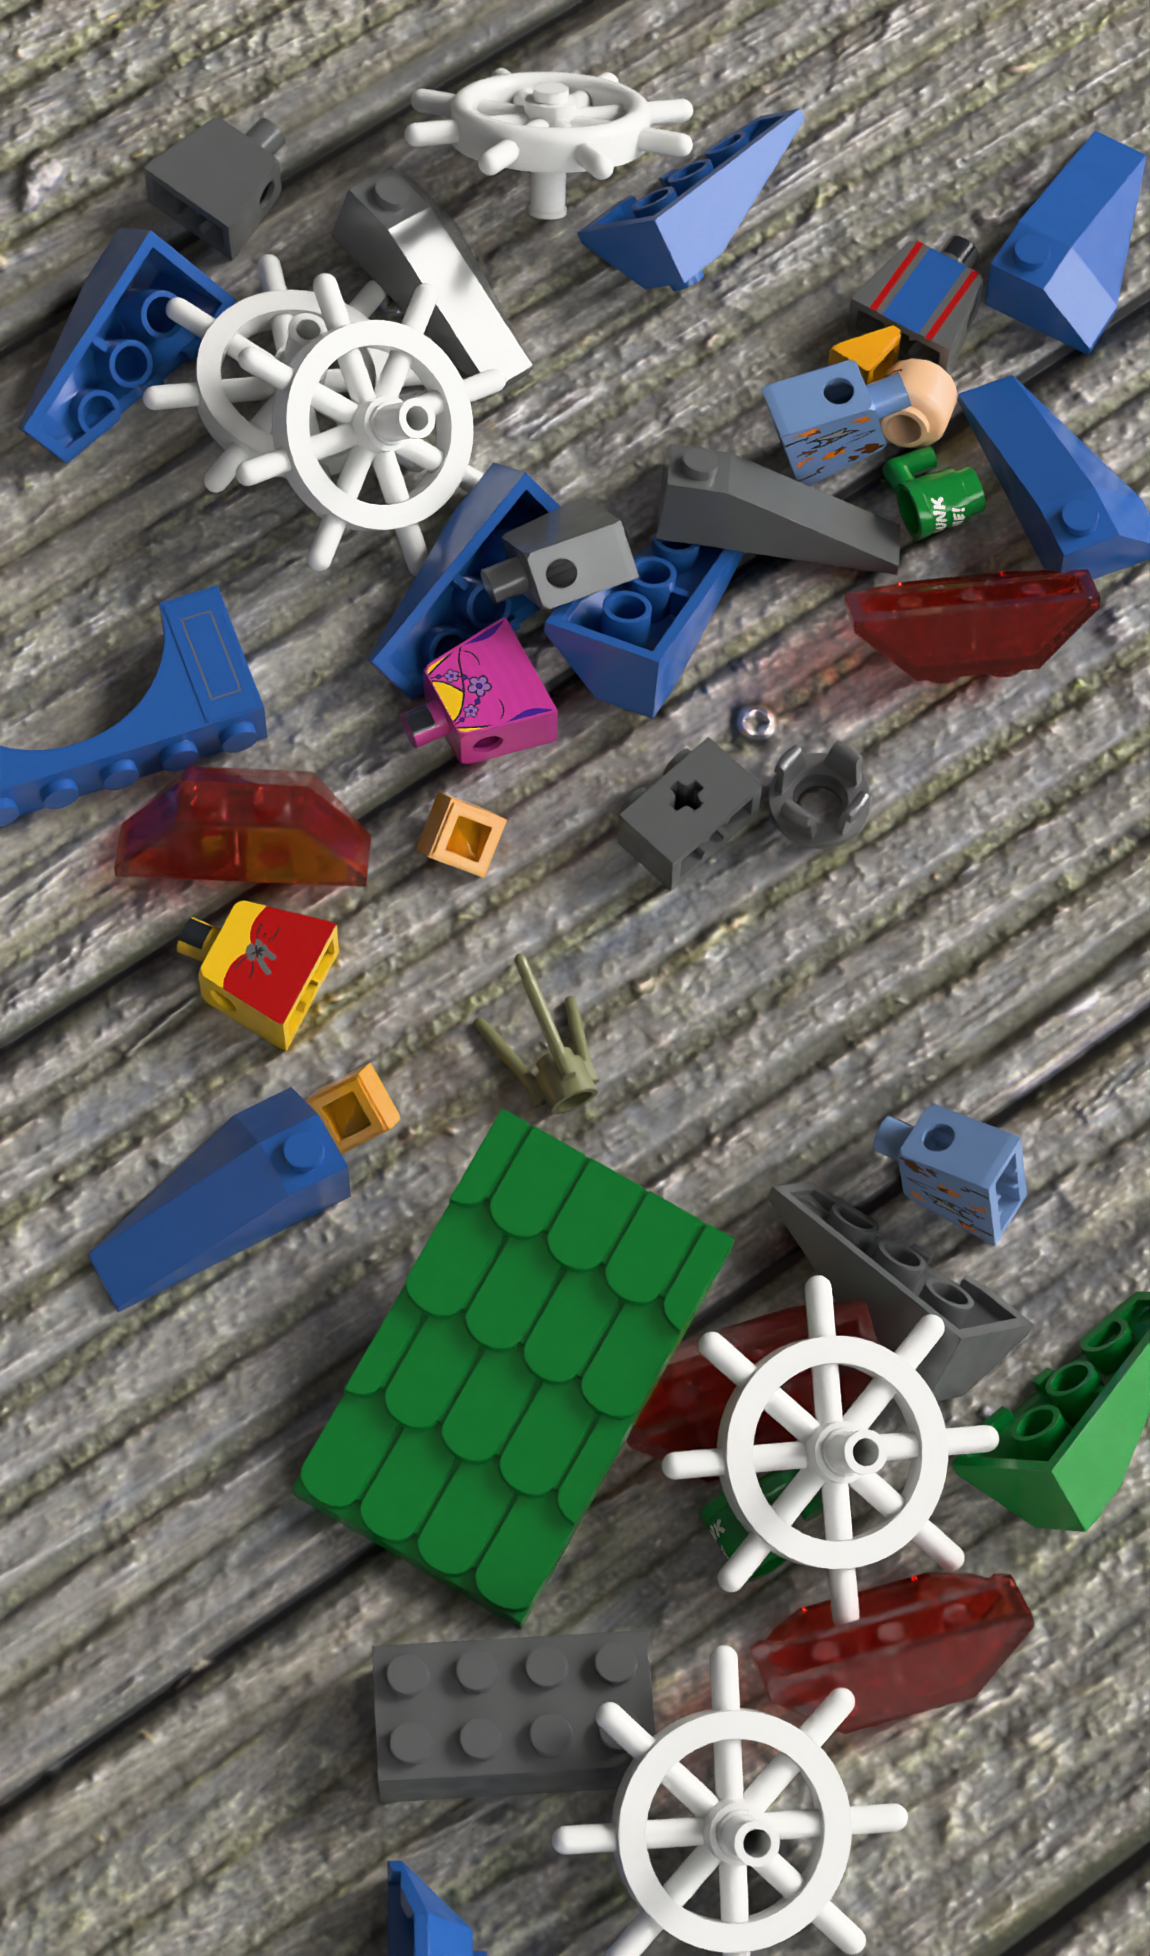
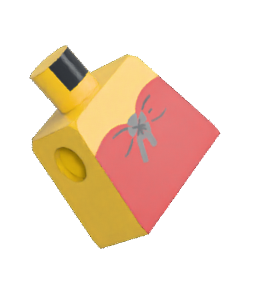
[177,900,339,1051]

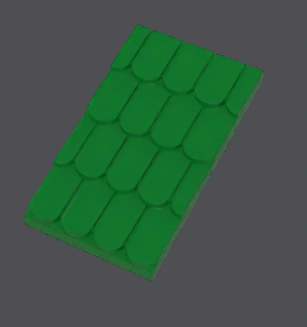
[292,1108,734,1629]

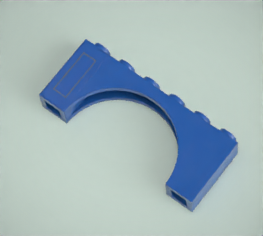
[0,585,268,827]

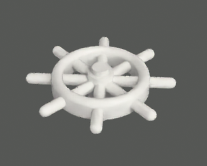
[404,68,693,219]
[143,254,425,518]
[236,273,506,577]
[662,1275,999,1630]
[552,1645,908,1956]

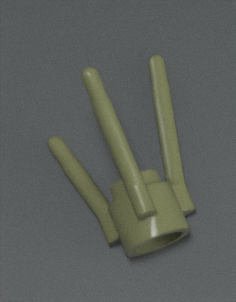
[474,954,600,1114]

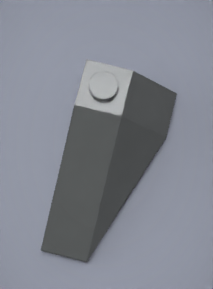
[331,167,533,397]
[656,444,901,575]
[767,1181,1034,1402]

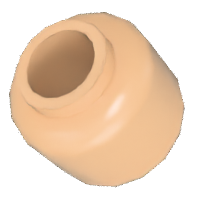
[879,358,957,448]

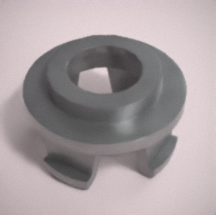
[768,740,872,849]

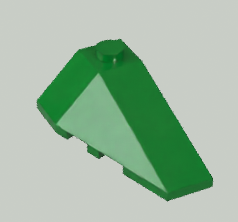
[951,1291,1150,1532]

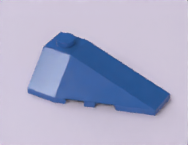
[577,108,805,291]
[984,131,1147,355]
[18,228,237,463]
[957,375,1150,592]
[367,462,561,700]
[544,533,745,719]
[88,1087,351,1313]

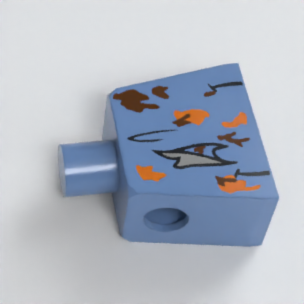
[761,360,912,486]
[873,1104,1027,1246]

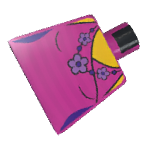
[400,617,558,764]

